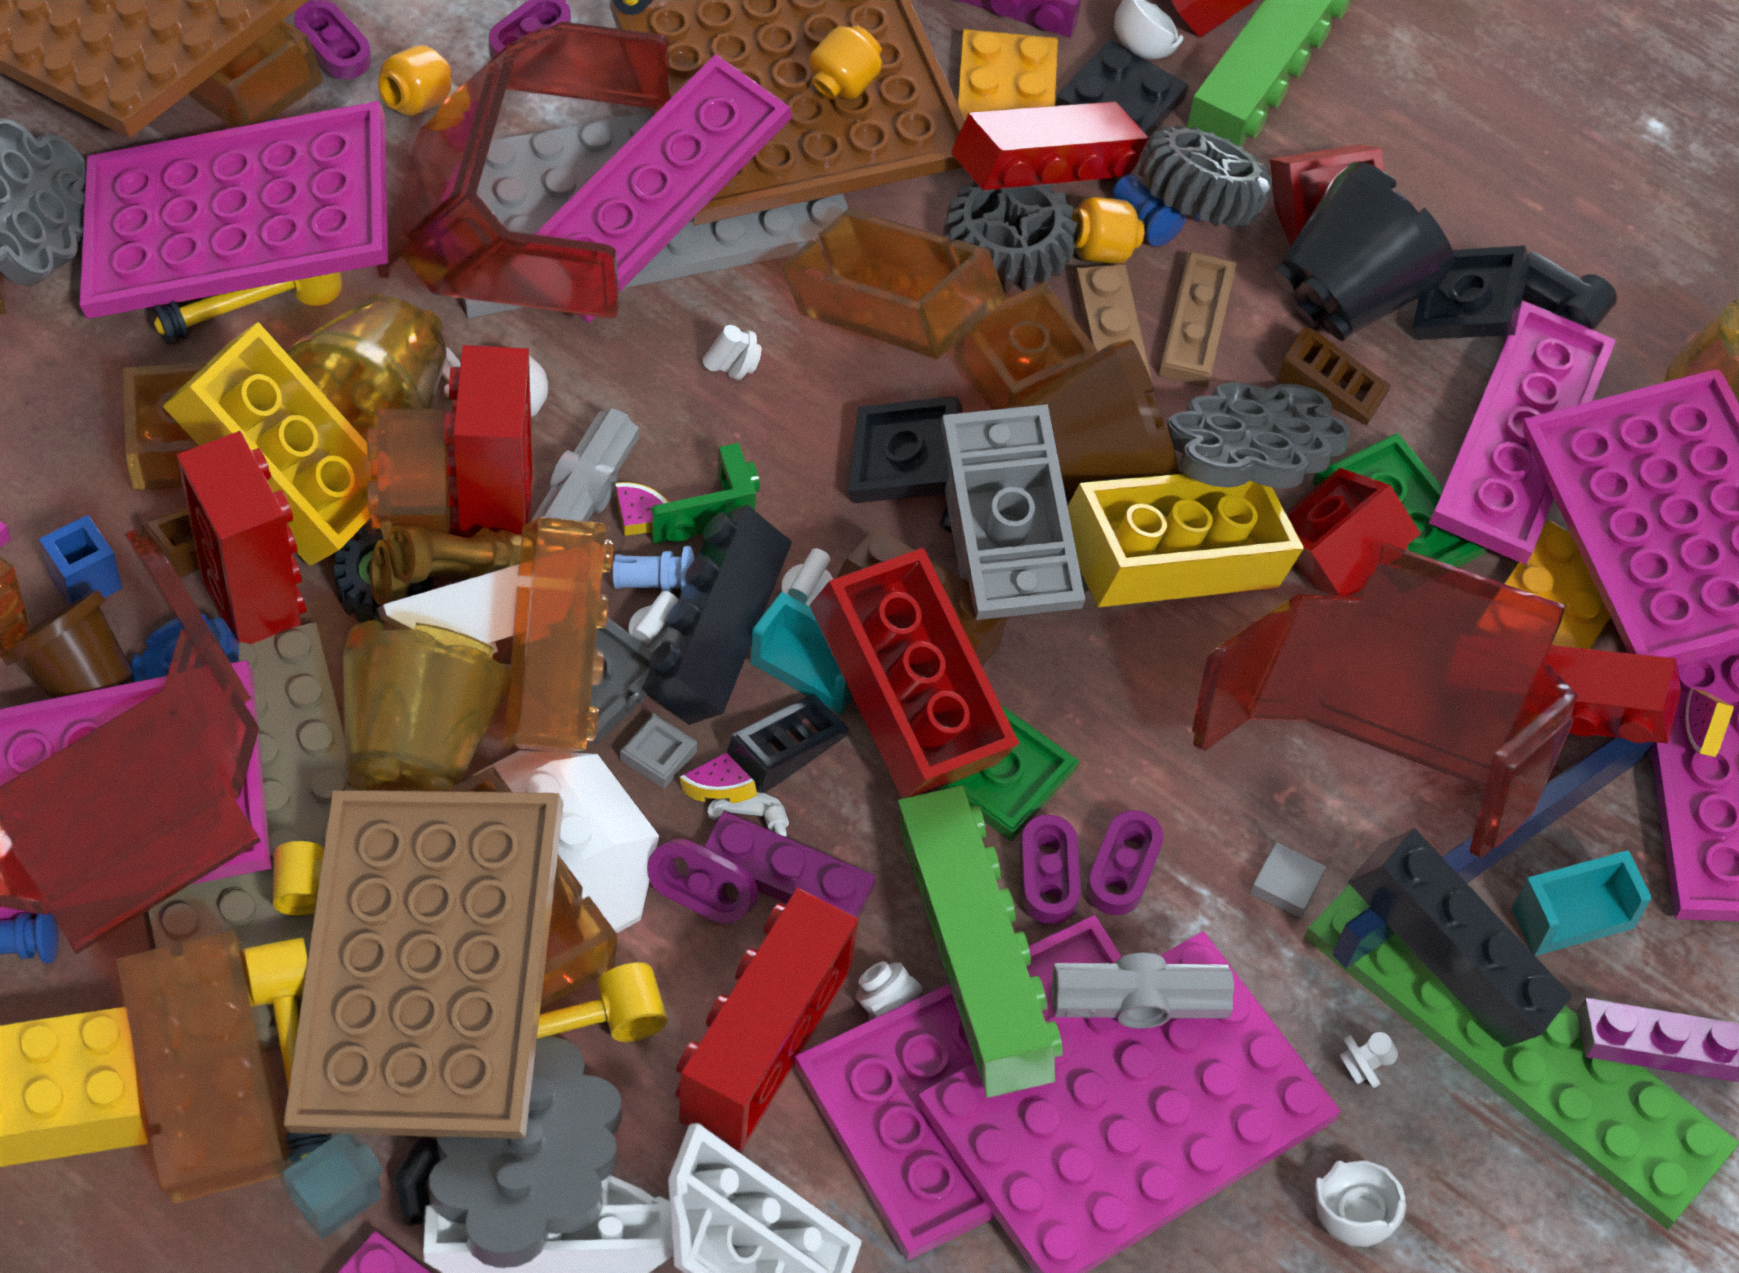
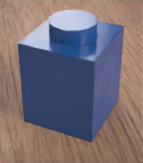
[39,515,123,605]

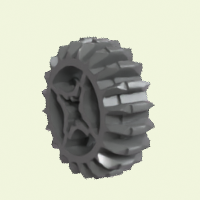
[1138,125,1272,228]
[943,180,1078,293]

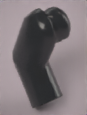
[393,1136,441,1226]

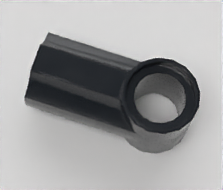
[1523,251,1617,330]

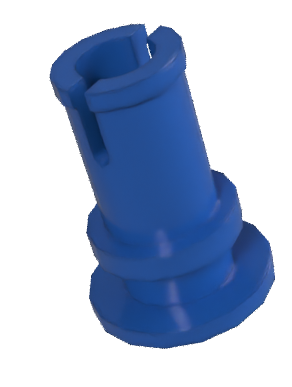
[1113,174,1187,247]
[0,906,59,964]

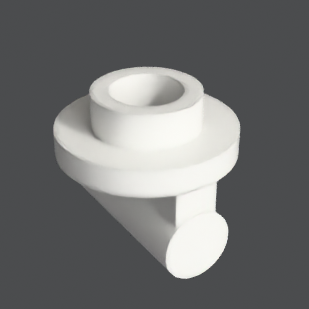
[702,325,761,380]
[781,548,833,607]
[629,591,679,652]
[856,961,923,1020]
[1340,1032,1398,1088]

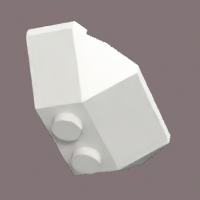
[378,542,598,662]
[472,750,659,946]
[669,1123,862,1273]
[424,1175,673,1273]

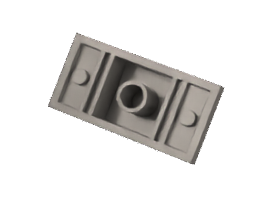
[941,404,1085,620]

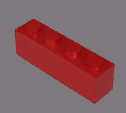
[951,102,1149,190]
[1445,635,1681,744]

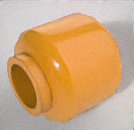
[809,25,882,100]
[378,45,452,116]
[1071,197,1144,264]

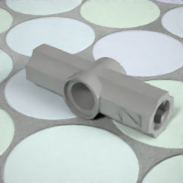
[527,408,639,551]
[1051,953,1234,1029]

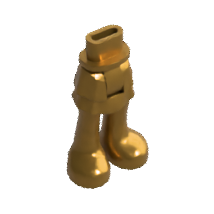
[369,525,563,606]

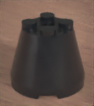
[1273,162,1455,341]

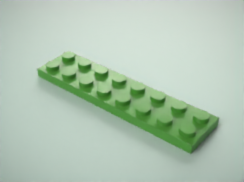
[1304,884,1739,1230]

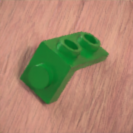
[650,443,760,544]

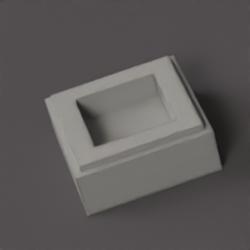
[620,713,698,789]
[1250,842,1326,918]

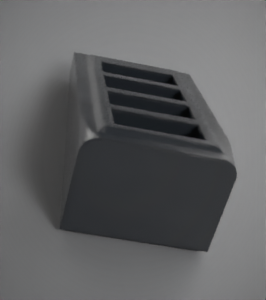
[727,694,849,793]

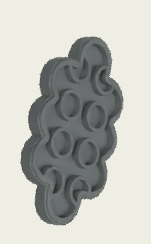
[0,118,87,287]
[1167,382,1351,488]
[429,1036,622,1268]

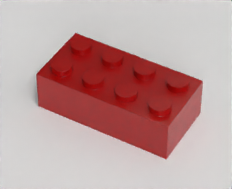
[444,345,533,538]
[177,430,307,645]
[809,547,1020,799]
[675,887,859,1154]

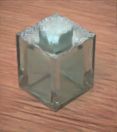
[283,1134,383,1240]

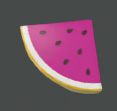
[615,482,668,536]
[1685,688,1734,757]
[679,753,758,804]

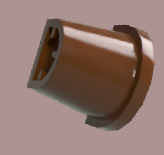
[0,589,134,699]

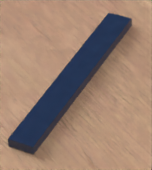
[1333,737,1654,969]

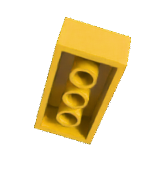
[163,322,404,566]
[1067,473,1304,607]
[0,1006,148,1167]

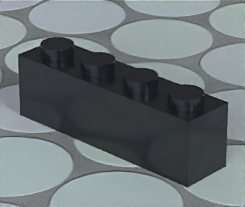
[642,504,792,725]
[1348,828,1572,1048]

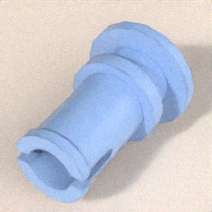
[613,546,695,593]

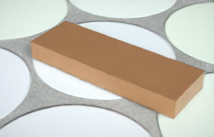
[1159,251,1237,387]

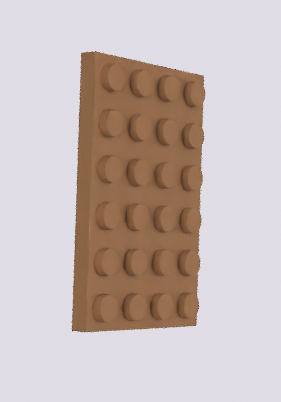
[284,790,564,1139]

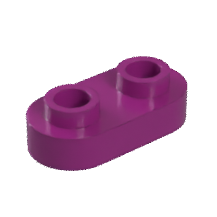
[294,0,371,79]
[488,0,571,68]
[1087,810,1163,915]
[1020,815,1080,924]
[647,839,758,924]

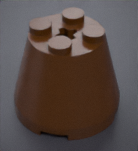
[1009,339,1180,501]

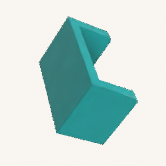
[750,592,854,715]
[1512,850,1651,956]

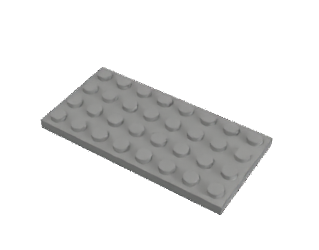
[422,112,857,318]

